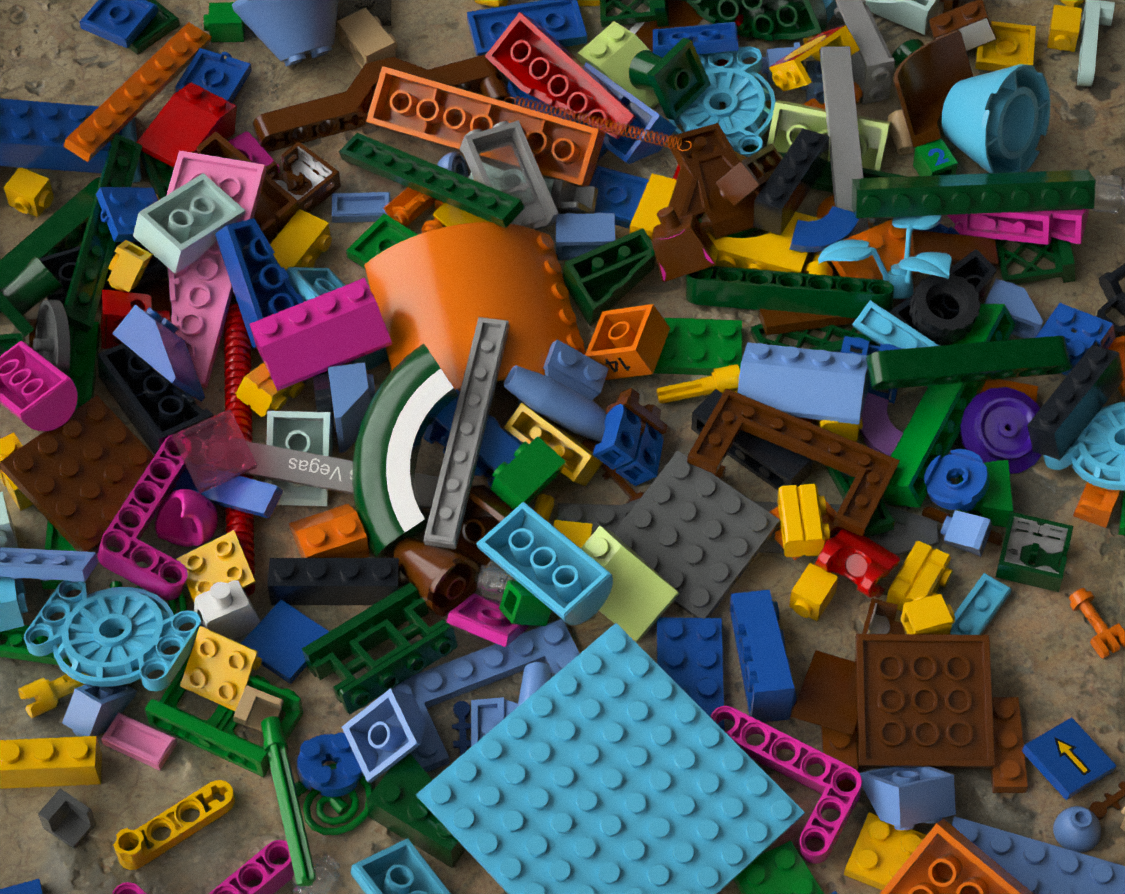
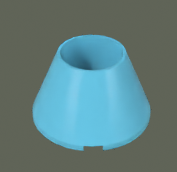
[942,64,1050,173]

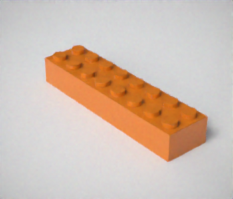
[366,66,606,187]

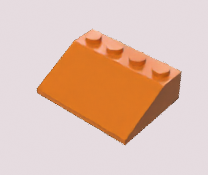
[880,819,1034,894]

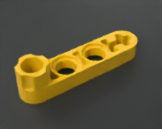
[113,780,235,870]

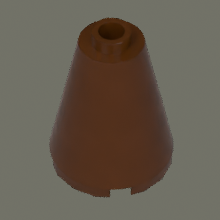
[393,537,480,617]

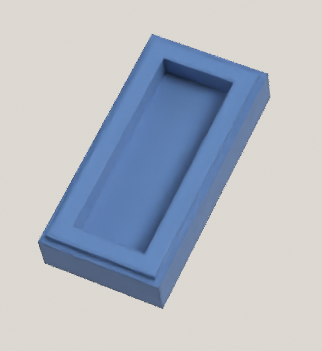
[332,192,391,223]

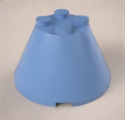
[232,0,339,67]

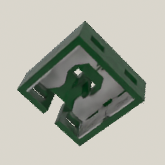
[995,511,1073,592]

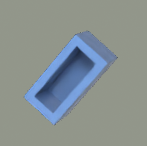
[556,213,615,260]

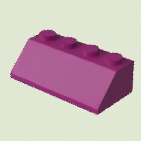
[250,278,392,391]

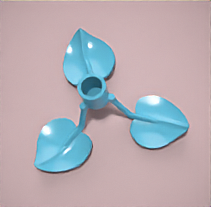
[818,215,952,299]

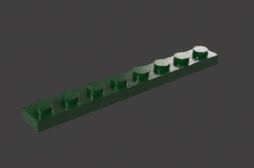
[64,133,143,333]
[339,133,525,228]

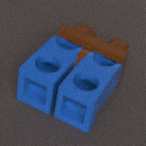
[593,388,668,486]

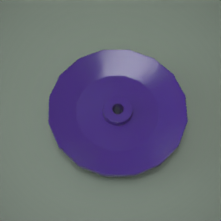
[960,387,1042,474]

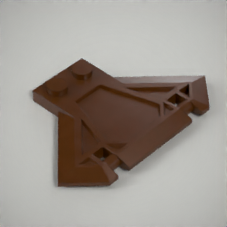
[666,123,764,240]

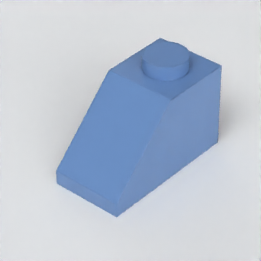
[984,278,1043,339]
[941,510,992,557]
[62,684,137,737]

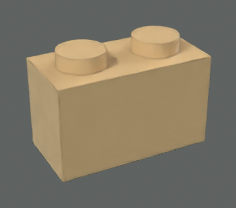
[337,7,397,68]

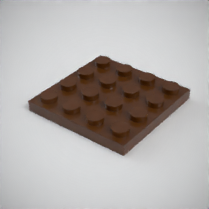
[0,395,176,552]
[855,634,995,769]

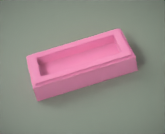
[101,712,177,771]

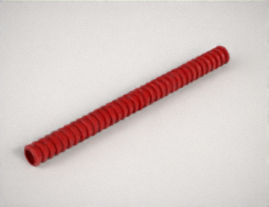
[224,303,255,596]

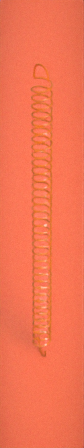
[503,96,692,151]

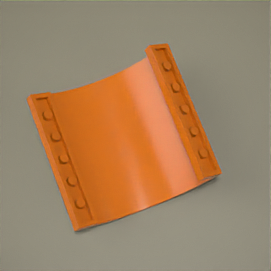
[364,222,586,391]

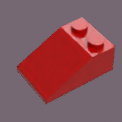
[136,82,237,167]

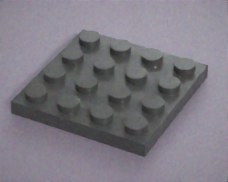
[614,450,780,619]

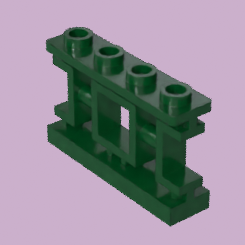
[301,582,458,714]

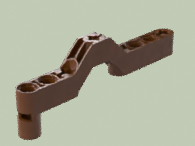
[253,55,512,152]

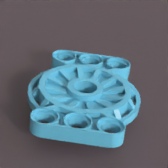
[669,46,776,157]
[1043,402,1125,491]
[24,580,202,691]

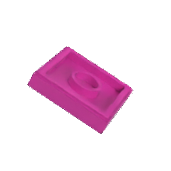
[446,593,529,647]

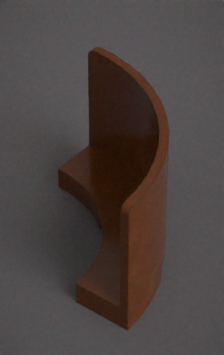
[894,30,974,147]

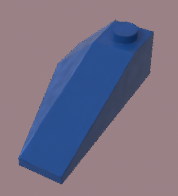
[584,62,677,164]

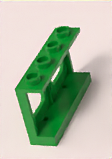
[145,653,304,778]

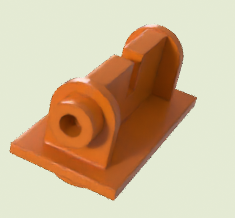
[383,187,435,227]

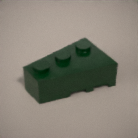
[562,228,656,327]
[366,753,466,869]

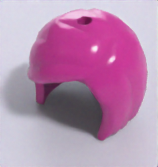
[154,489,218,547]

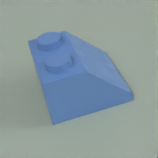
[328,362,375,453]
[342,688,426,783]
[859,766,956,830]

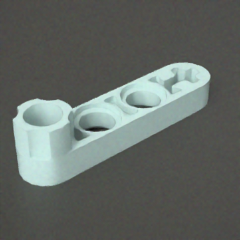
[1077,0,1115,87]

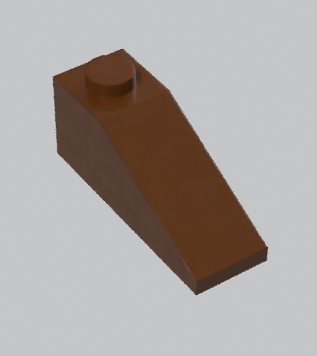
[716,144,783,206]

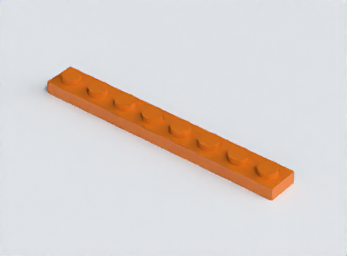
[63,22,212,162]

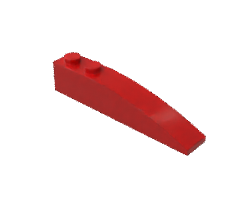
[485,12,636,139]

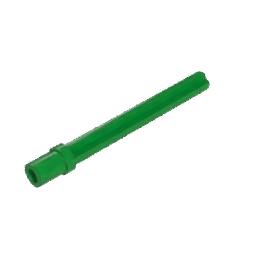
[261,716,316,887]

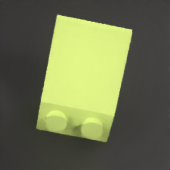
[577,21,659,109]
[581,526,680,642]

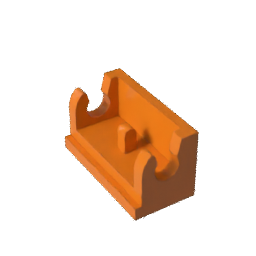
[1073,474,1122,528]

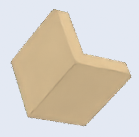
[233,685,284,732]

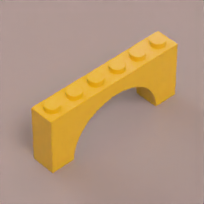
[629,173,821,273]

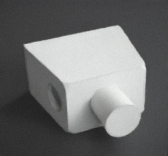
[193,580,261,640]

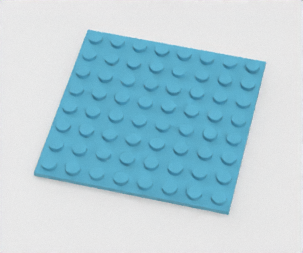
[416,623,805,894]

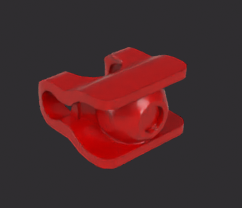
[815,529,900,598]

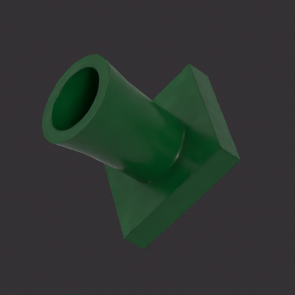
[629,38,711,120]
[0,255,63,337]

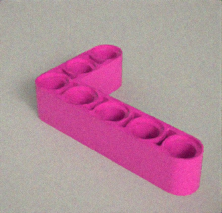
[97,434,192,600]
[711,706,862,864]
[112,840,294,894]

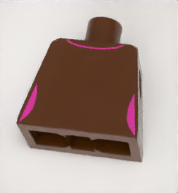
[652,206,718,282]

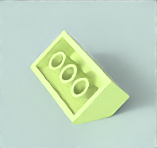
[767,100,891,171]

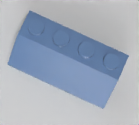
[737,342,870,424]

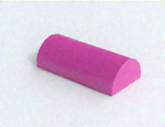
[0,341,78,431]

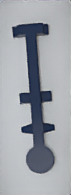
[452,701,471,756]

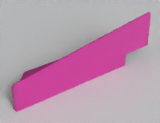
[947,209,1089,245]

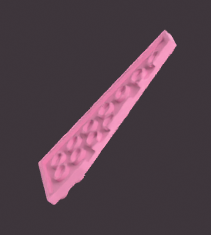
[167,150,267,388]

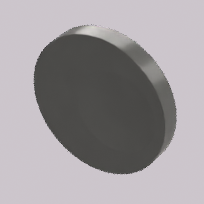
[33,300,70,376]

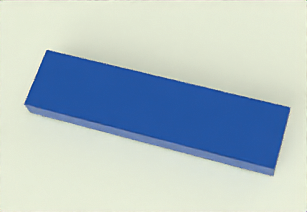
[173,463,283,519]

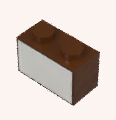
[928,0,997,51]

